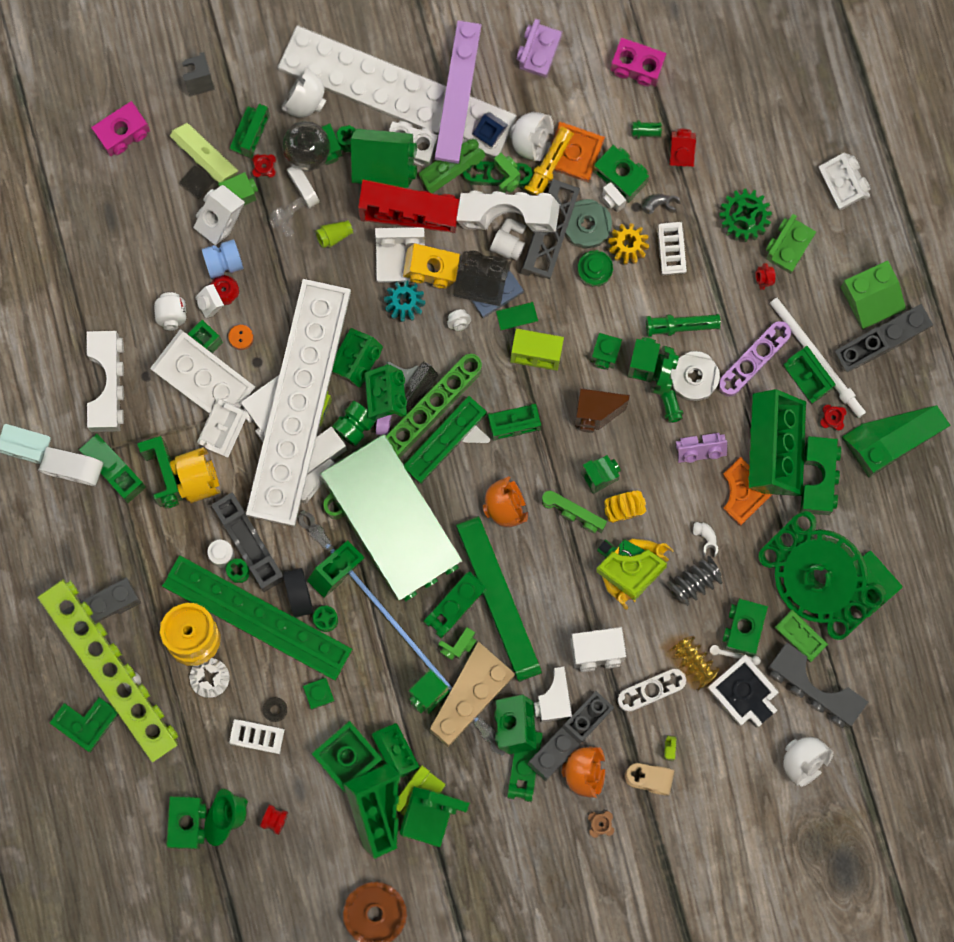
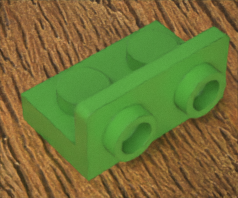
[766,214,816,274]

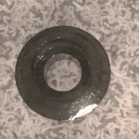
[263,697,288,722]

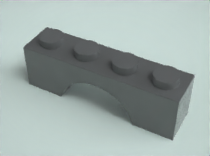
[211,492,284,592]
[767,643,868,728]

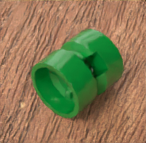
[332,400,377,447]

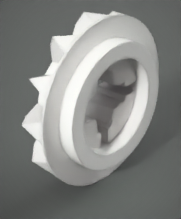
[189,658,229,698]

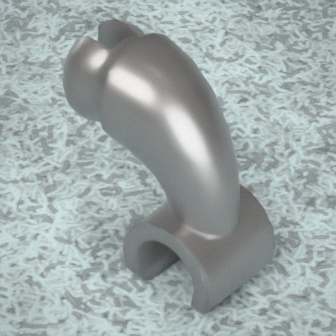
[642,194,680,214]

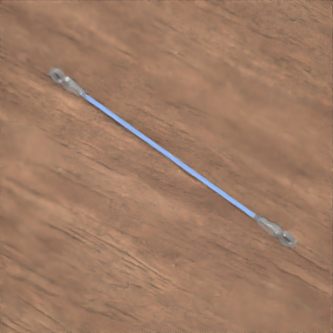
[297,510,506,757]

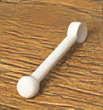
[710,645,761,666]

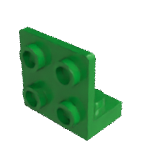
[400,786,470,847]

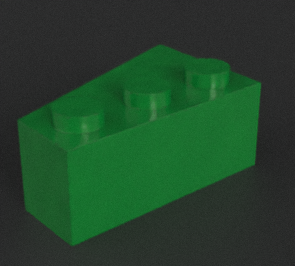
[344,763,400,859]

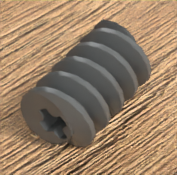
[667,555,722,606]

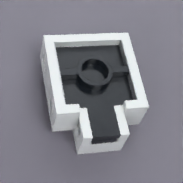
[707,655,779,727]

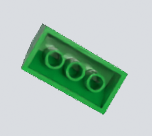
[748,389,806,496]

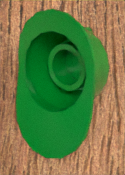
[204,789,248,846]

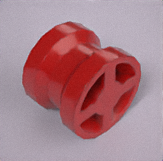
[260,805,289,835]

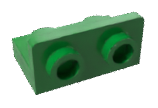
[230,104,270,158]
[332,328,383,388]
[365,364,407,420]
[371,723,419,777]

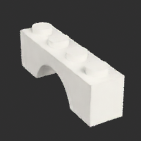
[457,191,560,232]
[87,331,124,432]

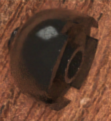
[282,121,331,171]

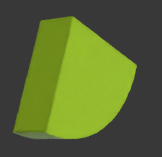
[663,735,676,761]

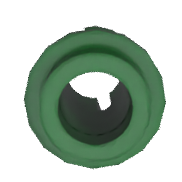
[631,120,662,139]
[660,390,684,423]

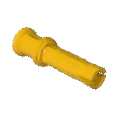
[524,127,574,196]

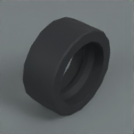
[283,568,313,618]

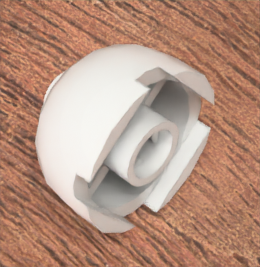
[281,68,326,118]
[510,112,554,161]
[783,737,833,787]

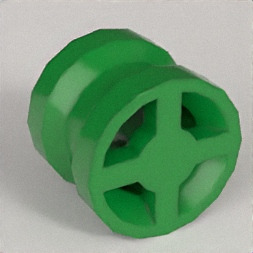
[313,606,338,632]

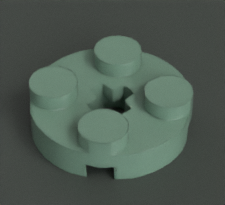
[565,199,612,248]

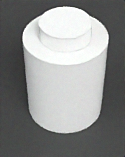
[208,540,235,568]

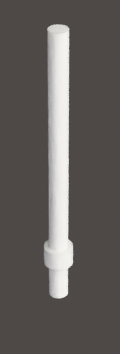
[770,298,866,418]

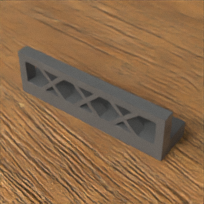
[520,179,580,279]

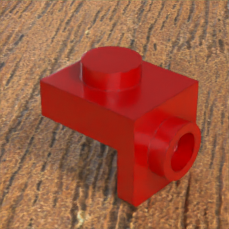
[670,129,696,167]

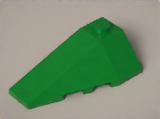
[842,405,951,478]

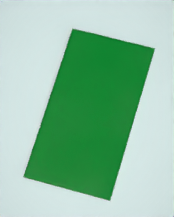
[496,302,538,330]

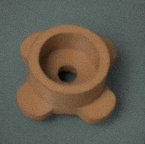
[588,811,614,838]

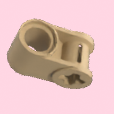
[624,763,674,796]

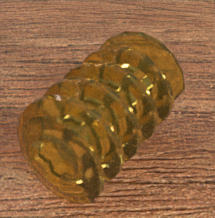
[667,635,720,691]

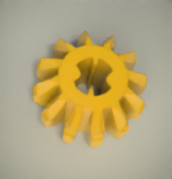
[608,223,649,265]
[604,490,647,523]

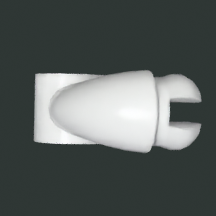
[693,522,718,557]

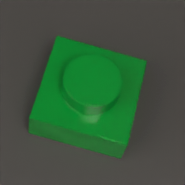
[303,678,335,710]

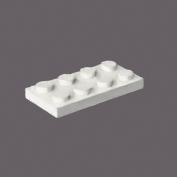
[150,329,255,414]

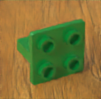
[854,551,903,618]

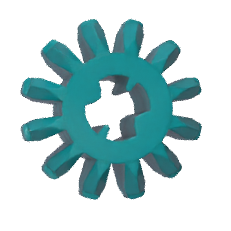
[384,280,425,322]

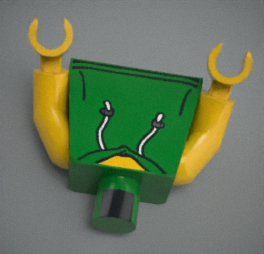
[597,539,673,610]

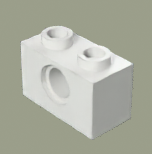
[193,185,245,245]

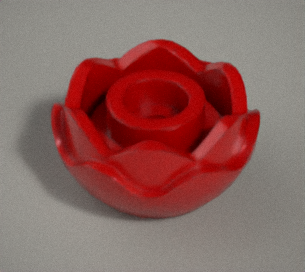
[210,275,239,305]

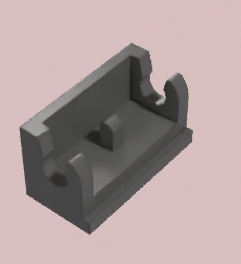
[182,52,215,96]

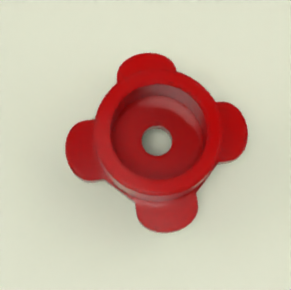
[252,154,276,178]
[755,263,776,290]
[820,405,847,431]

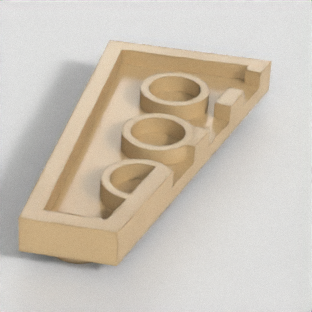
[430,641,515,747]

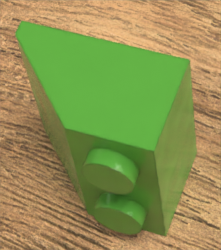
[841,260,906,330]

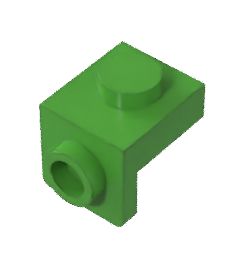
[494,153,520,193]
[438,627,477,660]

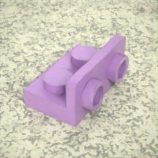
[517,19,562,78]

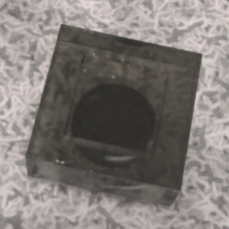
[179,165,214,200]

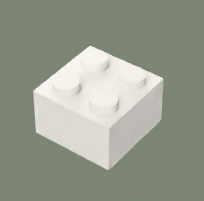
[570,627,626,672]

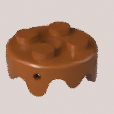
[343,882,407,942]

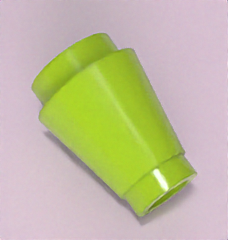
[316,220,353,248]

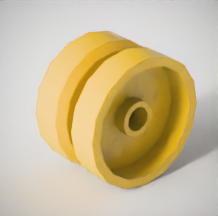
[160,603,221,666]

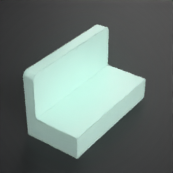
[0,424,51,464]

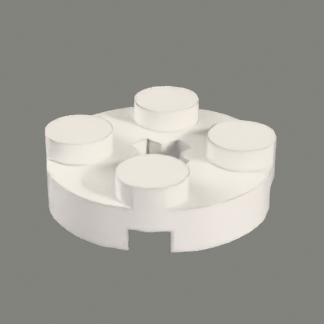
[670,351,720,401]

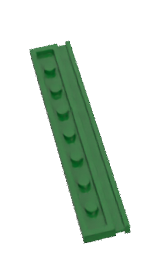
[162,555,353,681]

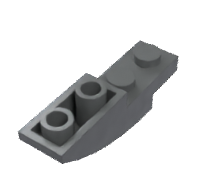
[835,304,934,372]
[527,691,614,782]

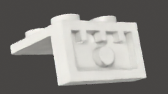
[375,227,425,283]

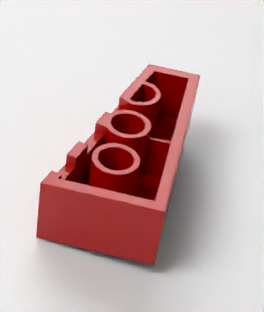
[358,180,460,233]

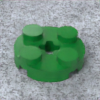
[651,346,679,395]

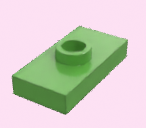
[775,610,828,662]

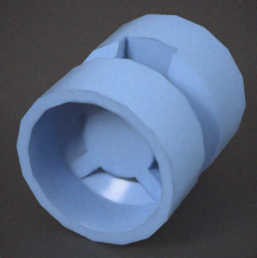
[202,239,243,279]

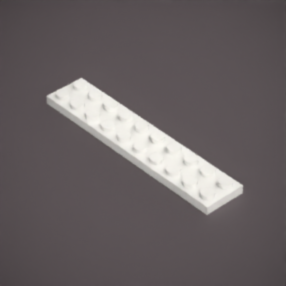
[278,26,516,159]
[246,279,351,527]

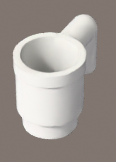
[490,218,526,261]

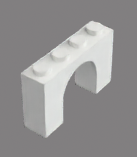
[241,375,347,475]

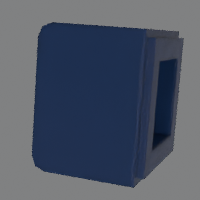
[472,112,508,147]

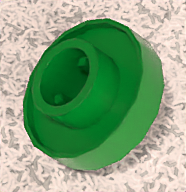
[578,250,613,287]

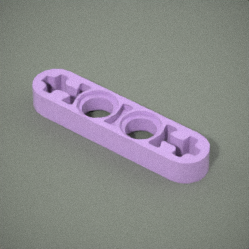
[719,321,791,397]

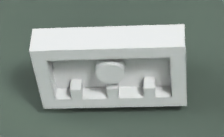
[819,153,871,210]

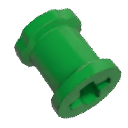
[337,125,356,153]
[226,558,250,583]

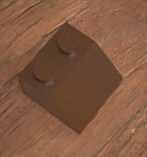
[575,388,630,433]

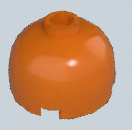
[483,476,528,527]
[562,747,605,798]

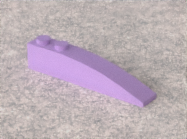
[435,20,481,164]

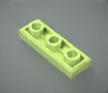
[170,123,238,183]

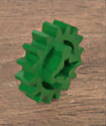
[719,188,772,242]

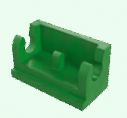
[783,346,836,405]
[487,404,541,441]

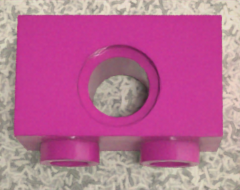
[91,101,150,157]

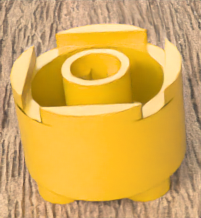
[170,447,220,503]

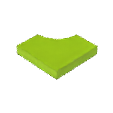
[597,549,667,600]

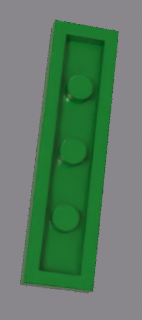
[404,396,487,484]

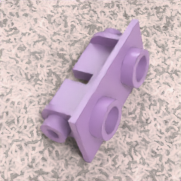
[676,433,727,463]

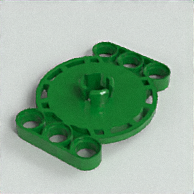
[758,511,886,640]

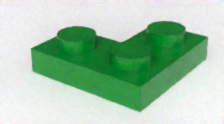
[50,697,119,753]

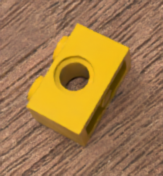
[403,243,460,289]

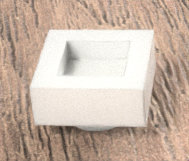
[602,182,626,213]
[195,284,224,318]

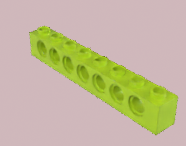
[38,579,179,763]

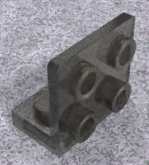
[453,251,511,306]

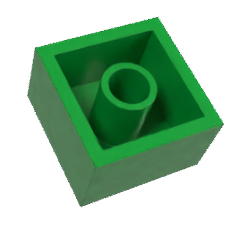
[311,721,383,794]

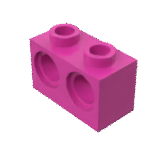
[611,37,666,87]

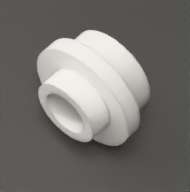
[447,309,471,331]

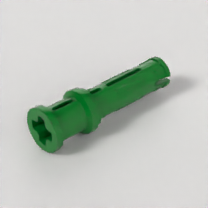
[646,314,721,338]

